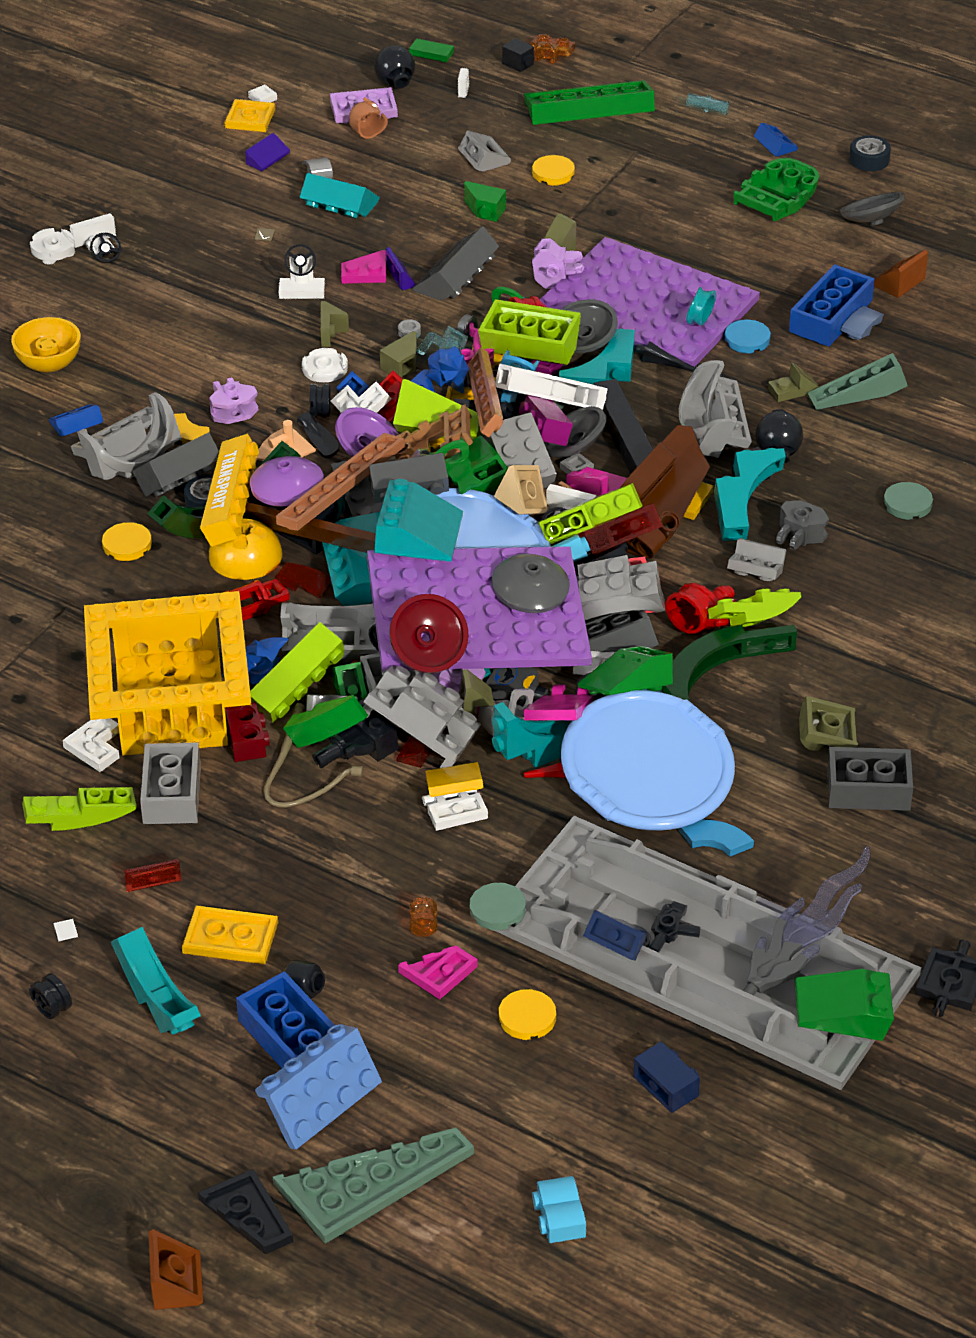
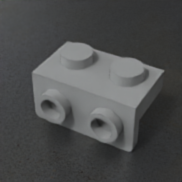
[727,538,786,581]

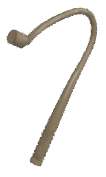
[264,703,364,808]

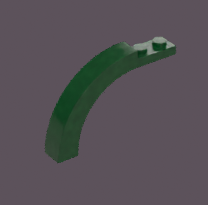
[147,440,301,539]
[662,625,797,701]

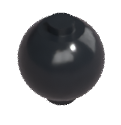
[374,45,415,89]
[755,409,804,463]

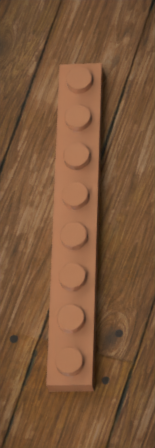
[467,347,503,437]
[276,433,405,531]

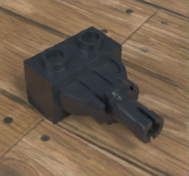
[312,699,399,769]

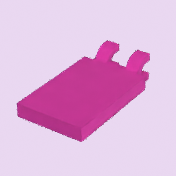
[524,684,595,720]

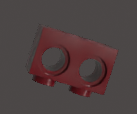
[225,702,270,762]

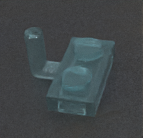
[417,325,468,355]

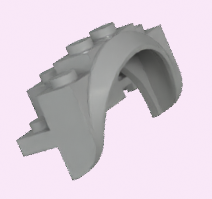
[679,360,752,458]
[71,392,182,480]
[576,555,665,621]
[281,603,379,664]
[363,665,481,768]

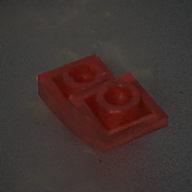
[275,562,332,598]

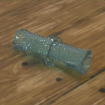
[686,93,730,115]

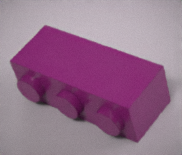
[519,395,573,446]

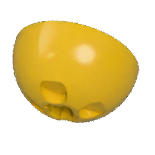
[11,317,81,372]
[209,519,282,580]

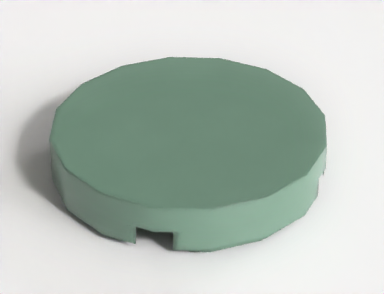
[883,482,933,520]
[470,883,526,930]

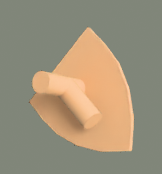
[257,420,316,461]

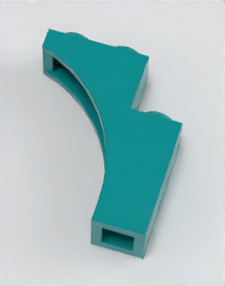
[559,329,635,385]
[714,448,786,541]
[492,702,572,768]
[111,927,201,1035]

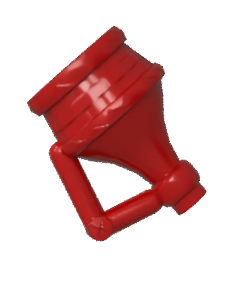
[665,583,736,634]

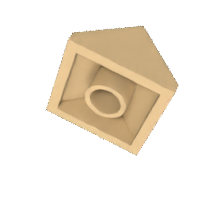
[494,465,548,515]

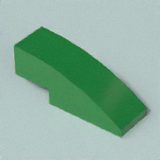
[283,695,368,748]

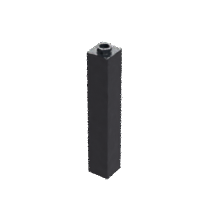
[594,379,653,474]

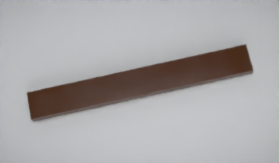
[243,502,376,553]

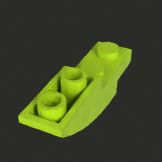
[539,483,642,544]
[708,589,801,628]
[22,787,136,831]

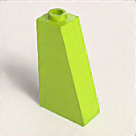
[393,379,484,439]

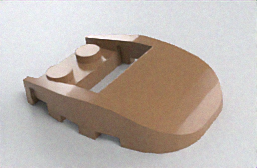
[386,404,473,462]

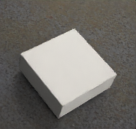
[458,68,469,98]
[248,85,277,103]

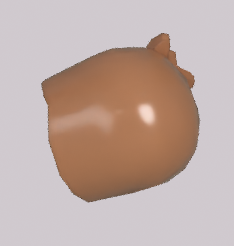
[349,97,388,139]

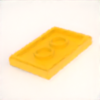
[182,906,278,964]

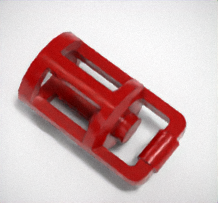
[222,579,290,621]

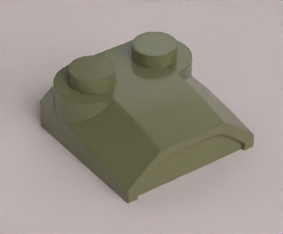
[799,696,858,751]

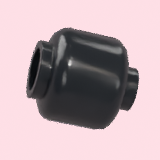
[282,960,325,999]

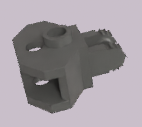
[776,500,829,550]

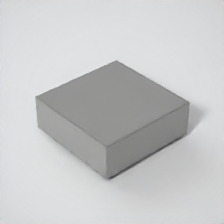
[560,453,594,474]

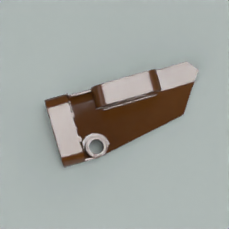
[592,425,710,559]

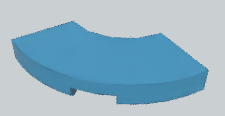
[678,820,754,856]

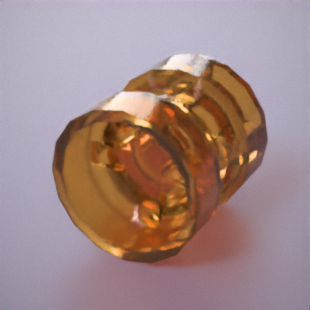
[409,897,437,937]

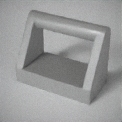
[458,130,511,171]

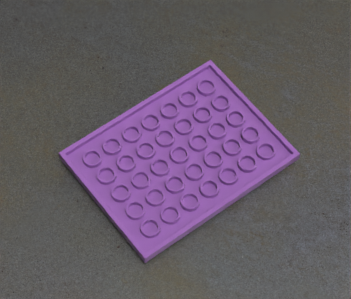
[540,237,760,367]
[367,546,592,671]

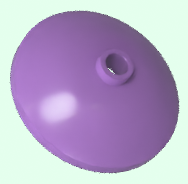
[335,407,398,457]
[250,456,324,506]

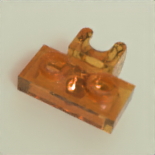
[531,34,576,64]

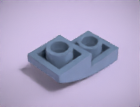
[841,306,884,340]

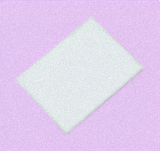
[54,919,78,941]

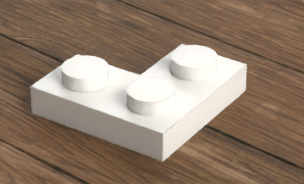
[331,382,392,413]
[63,718,119,772]

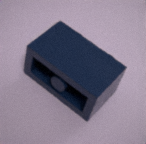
[633,1041,700,1113]

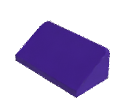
[245,133,290,171]
[386,247,416,290]

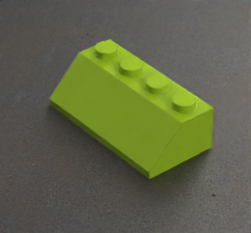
[478,299,581,365]

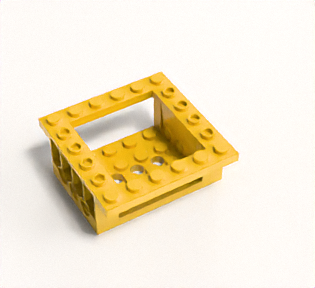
[84,591,251,756]

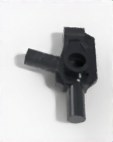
[649,901,701,953]

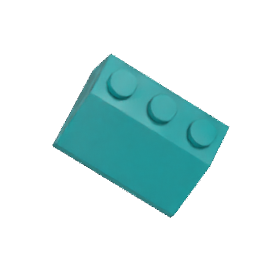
[300,173,380,219]

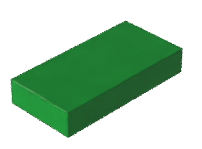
[409,38,454,62]

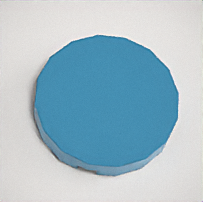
[725,319,771,354]

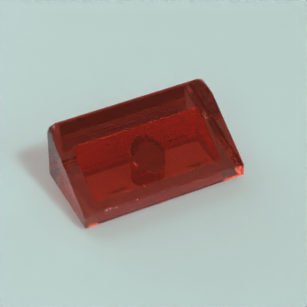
[396,735,432,768]
[123,859,181,892]

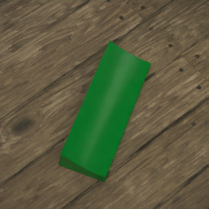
[524,80,655,125]

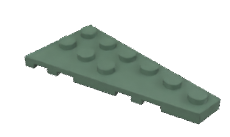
[273,1128,474,1244]

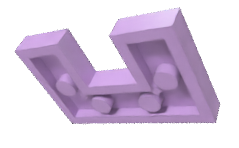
[330,87,398,124]

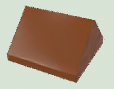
[874,249,928,298]
[148,1229,203,1310]

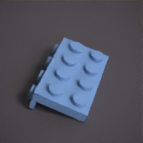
[255,1024,382,1150]

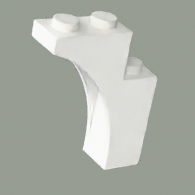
[495,364,608,410]

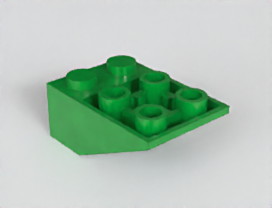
[456,435,508,495]
[578,646,673,696]

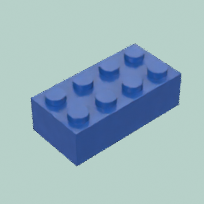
[789,264,875,347]
[236,971,335,1068]

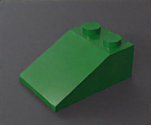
[795,969,894,1041]

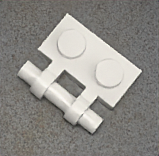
[422,790,488,831]

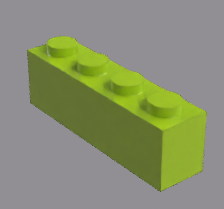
[250,622,344,723]

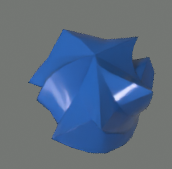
[425,346,470,394]
[221,637,289,685]

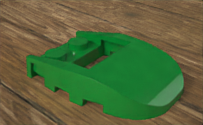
[733,158,819,221]

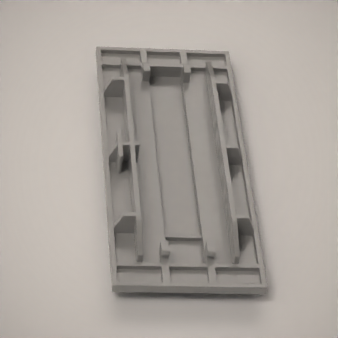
[494,816,921,1090]

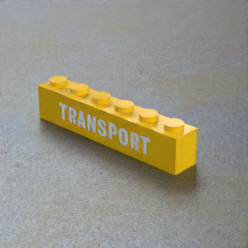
[200,434,259,547]

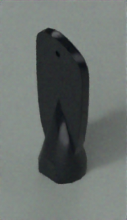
[297,412,339,458]

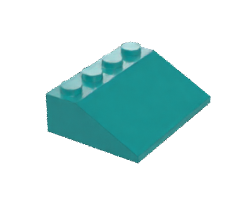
[375,479,463,562]
[322,512,380,606]

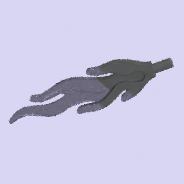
[742,846,870,996]

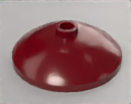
[389,594,469,673]

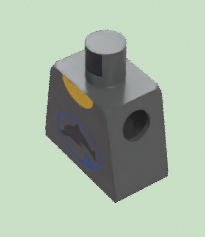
[486,667,549,707]

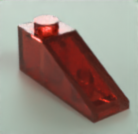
[584,503,663,555]

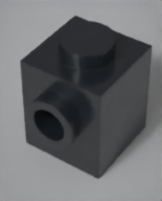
[502,38,534,72]

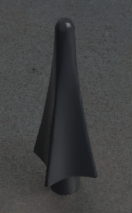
[635,341,695,372]

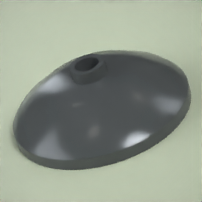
[840,192,905,225]
[560,299,618,353]
[544,406,606,458]
[492,554,570,613]

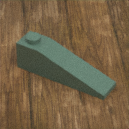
[808,353,908,410]

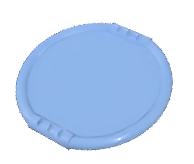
[437,488,551,549]
[561,690,735,831]

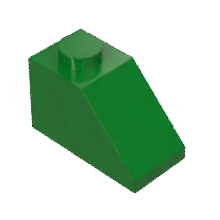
[464,181,506,222]
[330,662,367,701]

